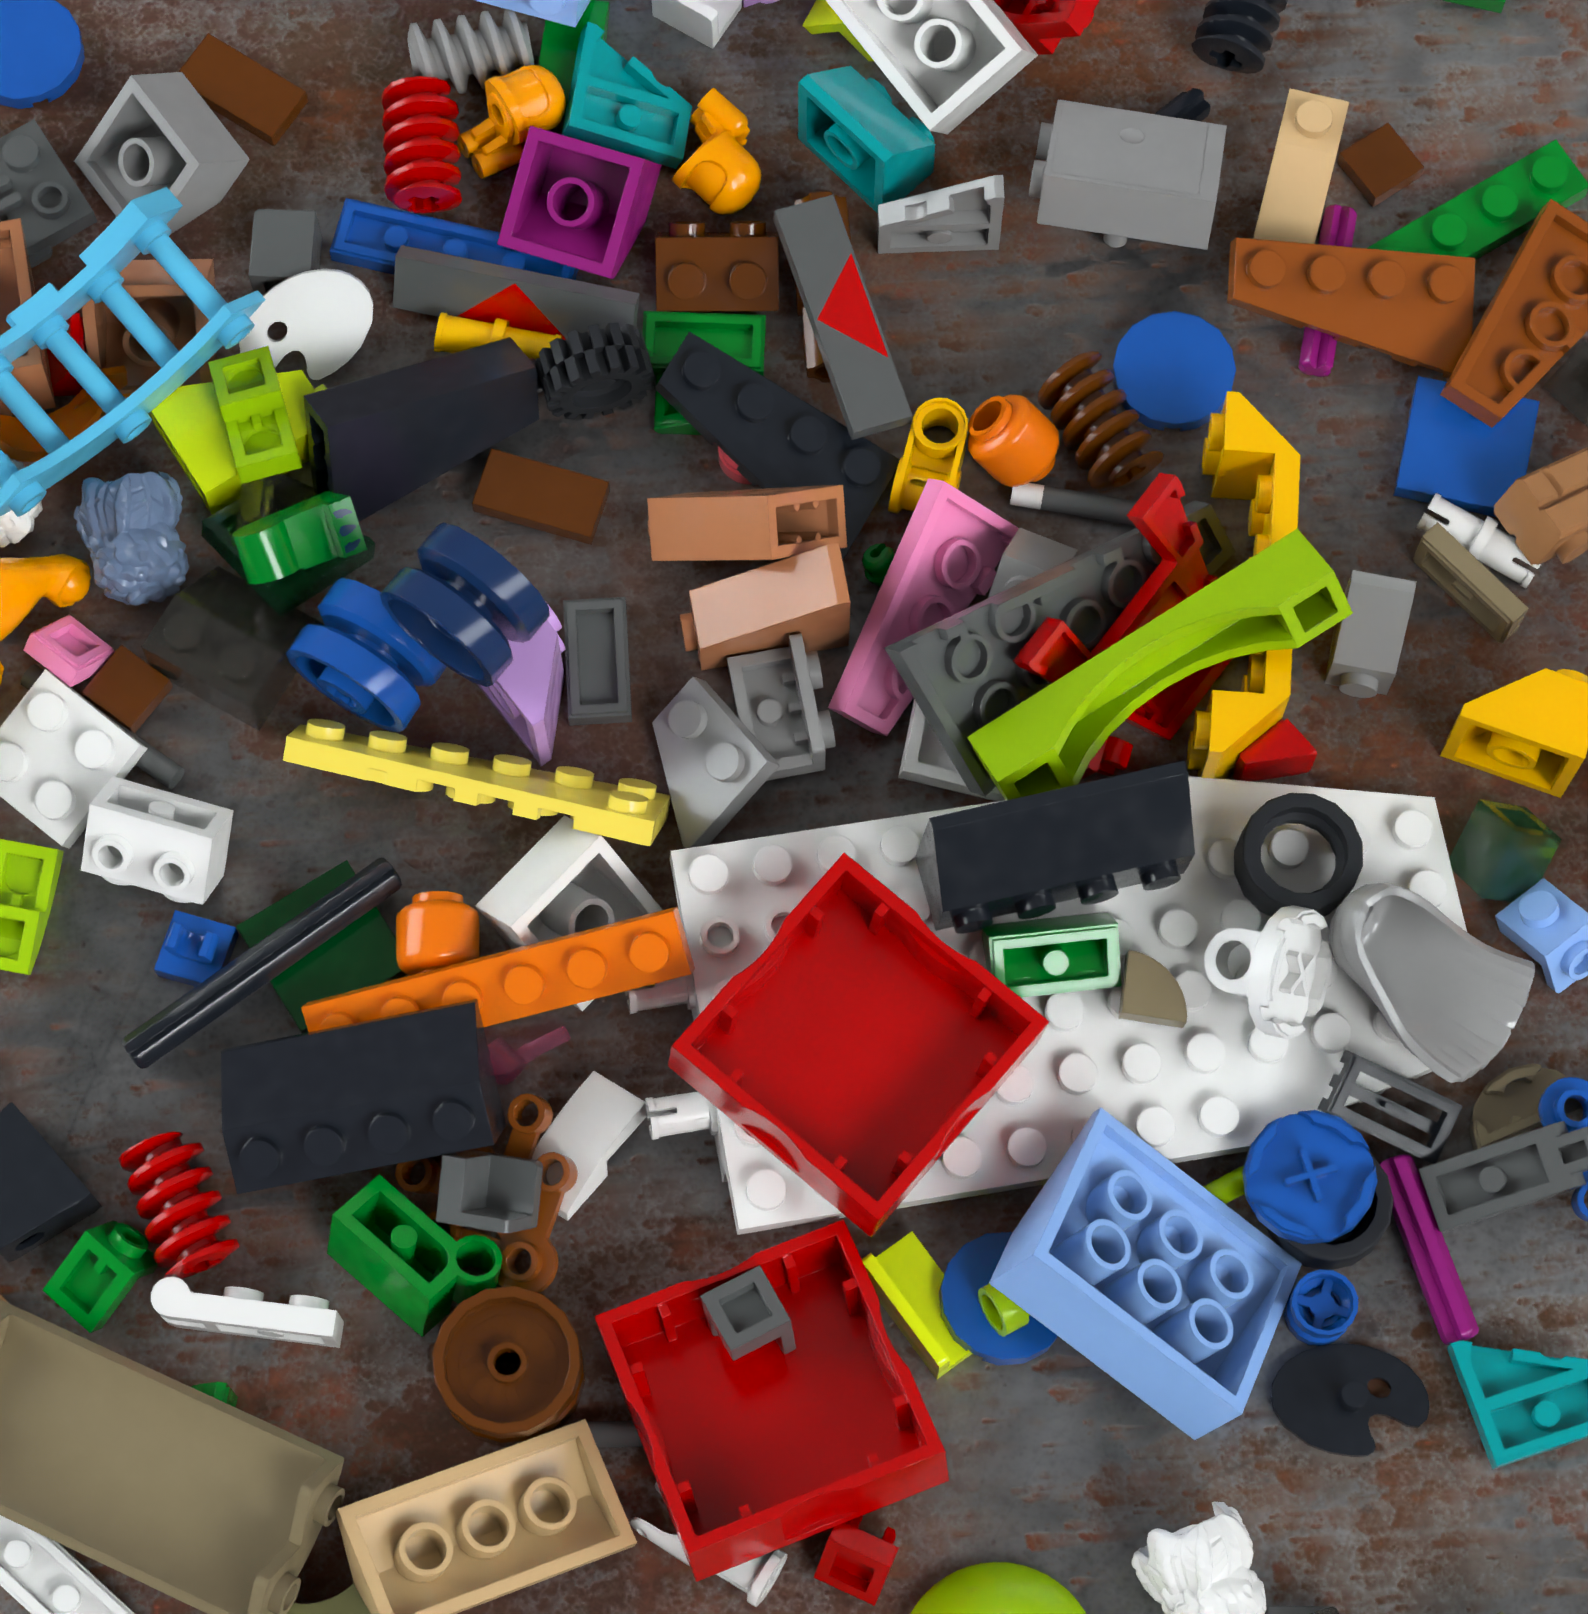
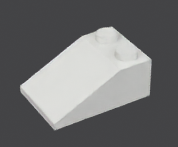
[826,0,1038,135]

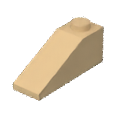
[1253,88,1349,244]

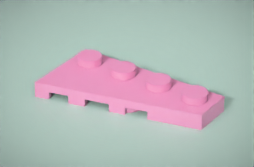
[828,478,1019,736]

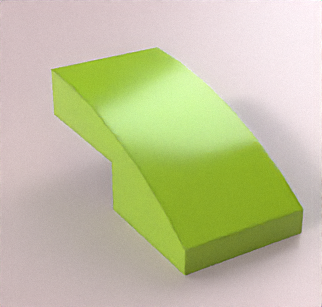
[208,346,302,484]
[0,839,64,975]

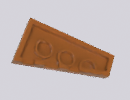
[1227,237,1475,379]

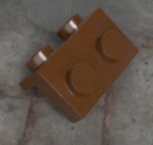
[655,221,779,311]

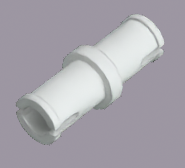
[1416,493,1541,589]

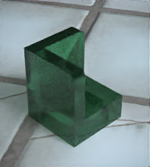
[1449,799,1562,902]

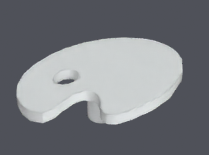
[239,269,373,380]

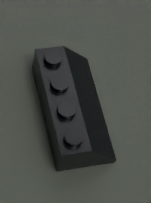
[915,761,1195,934]
[221,999,506,1194]

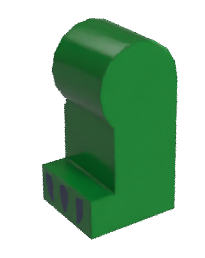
[232,491,367,585]

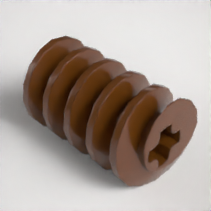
[1038,351,1164,491]

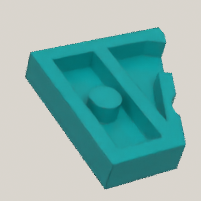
[562,22,692,169]
[1447,1340,1588,1470]

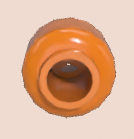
[967,394,1059,487]
[396,891,480,975]

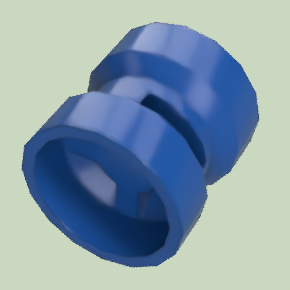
[1284,1269,1358,1346]

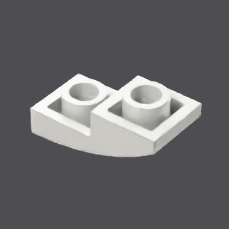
[532,1071,647,1221]

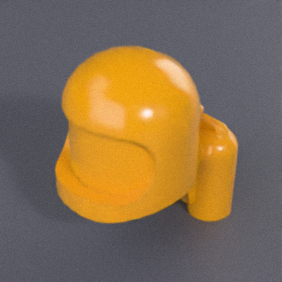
[457,65,566,179]
[672,88,761,215]

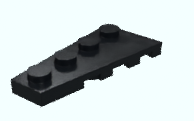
[655,331,900,561]

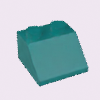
[798,65,936,213]

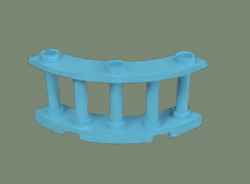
[0,187,266,517]

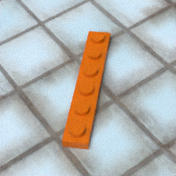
[301,907,695,1032]

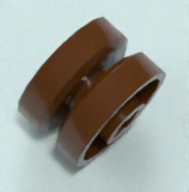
[432,1286,585,1448]

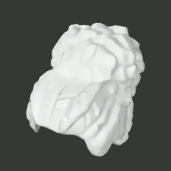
[1131,1502,1267,1614]

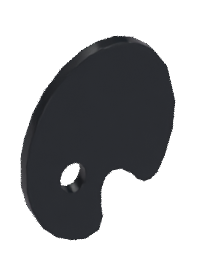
[1270,1343,1429,1457]

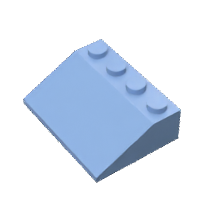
[989,1108,1302,1440]

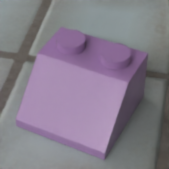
[477,601,566,766]

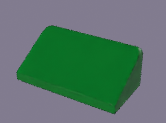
[981,912,1122,998]

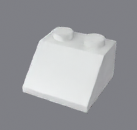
[475,815,662,1011]

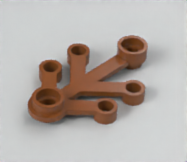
[395,1093,578,1293]

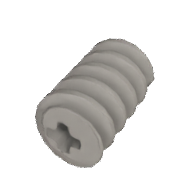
[407,9,534,94]

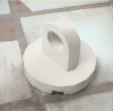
[1204,905,1333,1039]

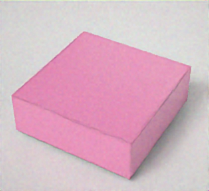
[23,615,115,687]

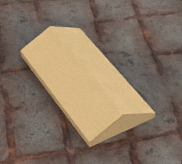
[335,1419,637,1614]

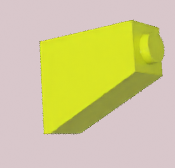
[148,370,327,516]

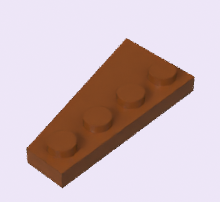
[1440,199,1588,428]

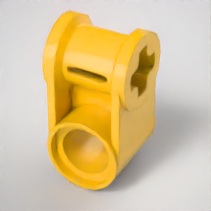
[888,398,968,514]

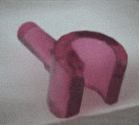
[488,1025,571,1085]

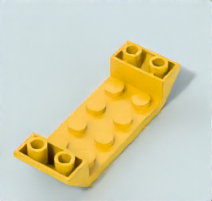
[1187,391,1300,779]

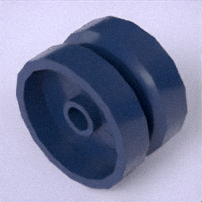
[379,522,550,687]

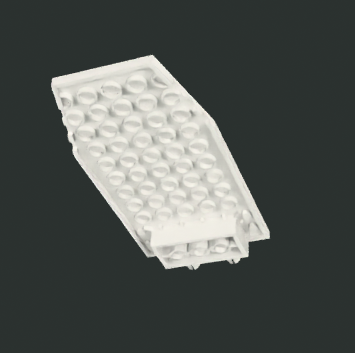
[625,776,1467,1235]

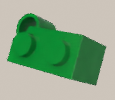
[327,1174,503,1337]

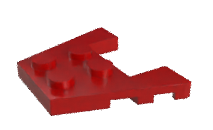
[1013,473,1233,740]

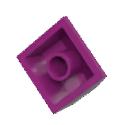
[497,126,662,279]

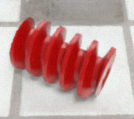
[381,76,462,213]
[118,1132,240,1279]

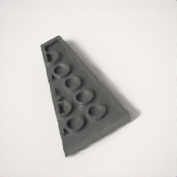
[884,500,1236,797]

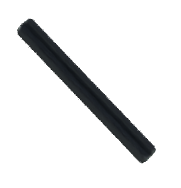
[122,858,402,1069]

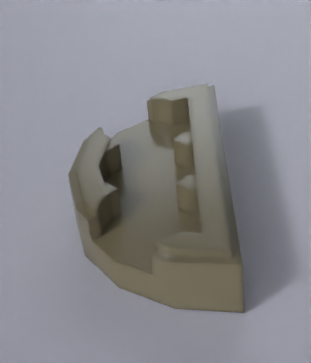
[1469,1063,1583,1150]

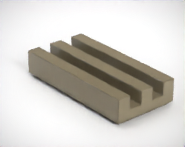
[1413,522,1529,644]

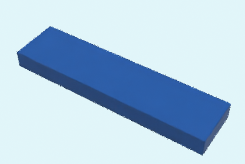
[329,198,578,280]

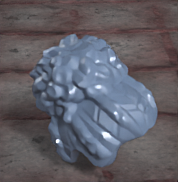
[74,471,189,606]

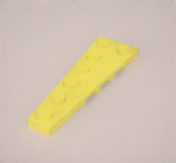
[283,719,671,846]

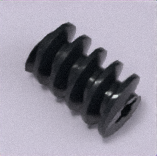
[1191,0,1288,74]

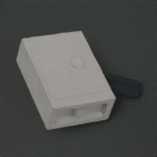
[1028,88,1227,250]

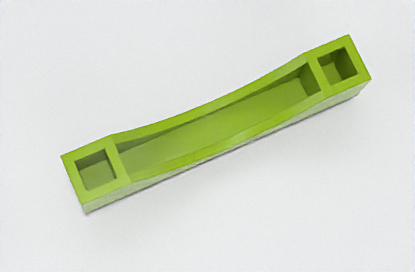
[967,528,1353,801]

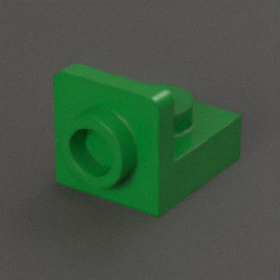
[42,1220,158,1333]

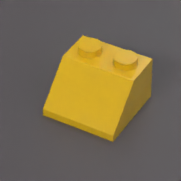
[1440,668,1588,798]

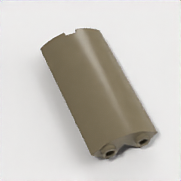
[0,1299,345,1614]

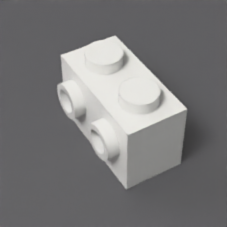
[81,776,234,905]

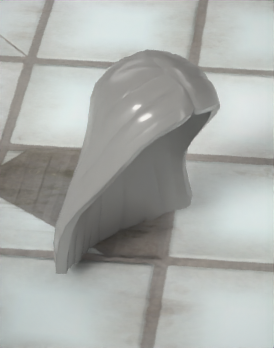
[1329,883,1535,1083]

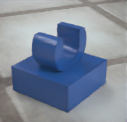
[154,910,239,987]

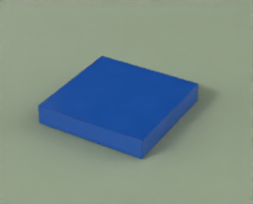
[1393,376,1540,517]

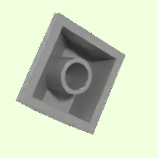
[74,72,250,235]

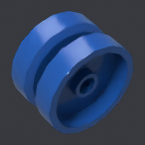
[286,578,447,733]

